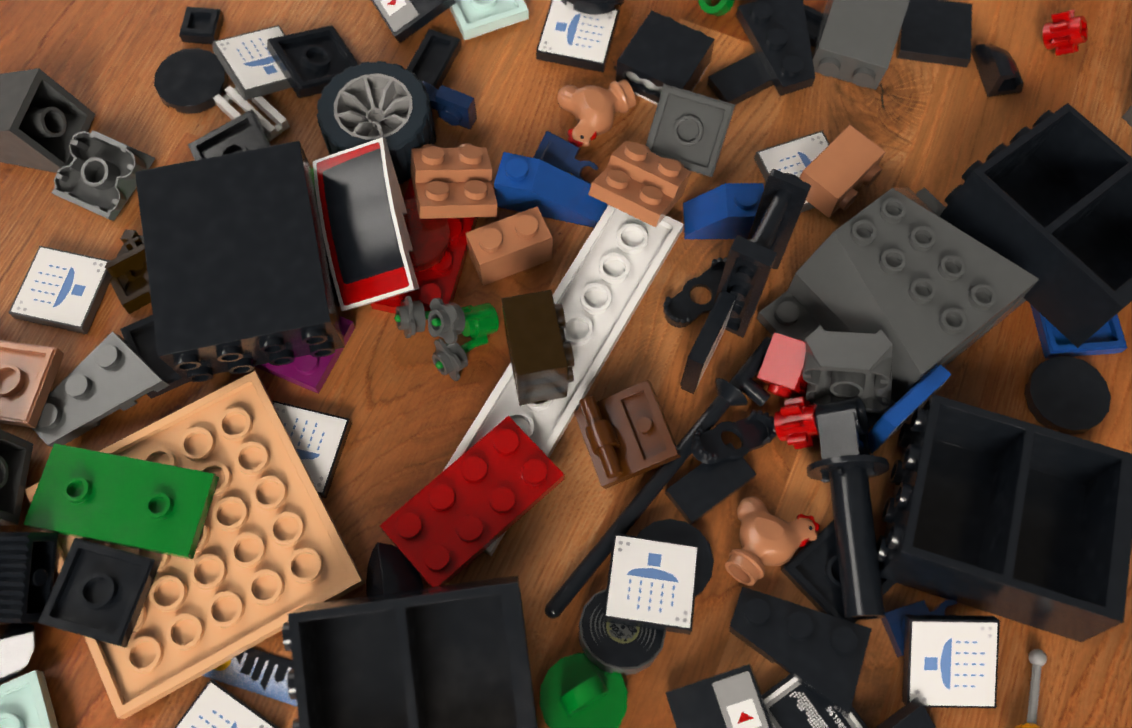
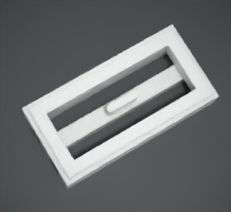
[213,86,290,141]

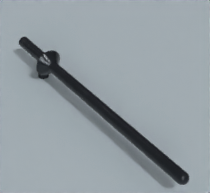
[545,337,771,619]

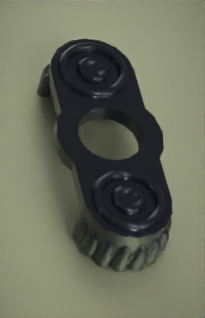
[663,257,727,328]
[690,410,777,464]

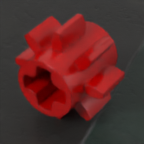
[1043,10,1088,56]
[774,396,819,450]

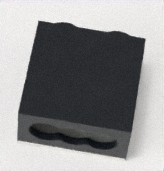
[616,10,715,105]

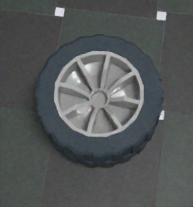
[317,61,436,185]

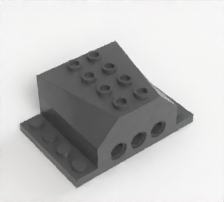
[756,187,1039,430]

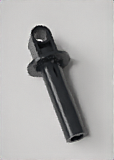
[806,397,889,620]

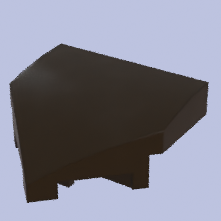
[105,229,151,314]

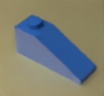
[494,152,608,228]

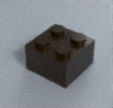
[501,290,574,406]

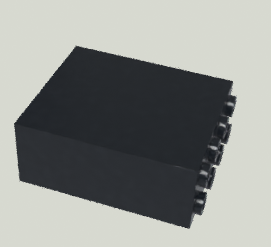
[940,103,1132,348]
[135,141,345,382]
[876,394,1132,642]
[282,575,538,728]

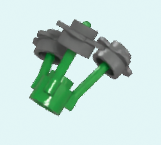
[394,296,499,381]

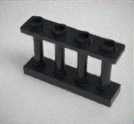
[713,169,811,338]

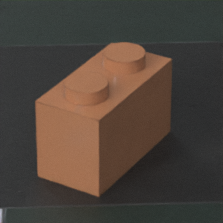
[800,125,885,218]
[465,206,553,286]

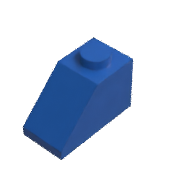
[682,183,764,239]

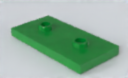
[23,443,219,560]

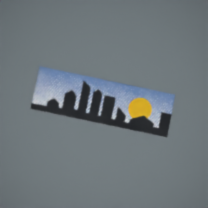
[202,648,297,706]

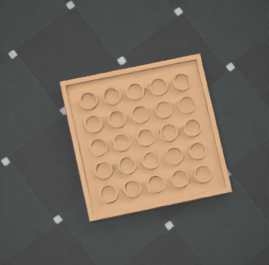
[25,371,365,719]

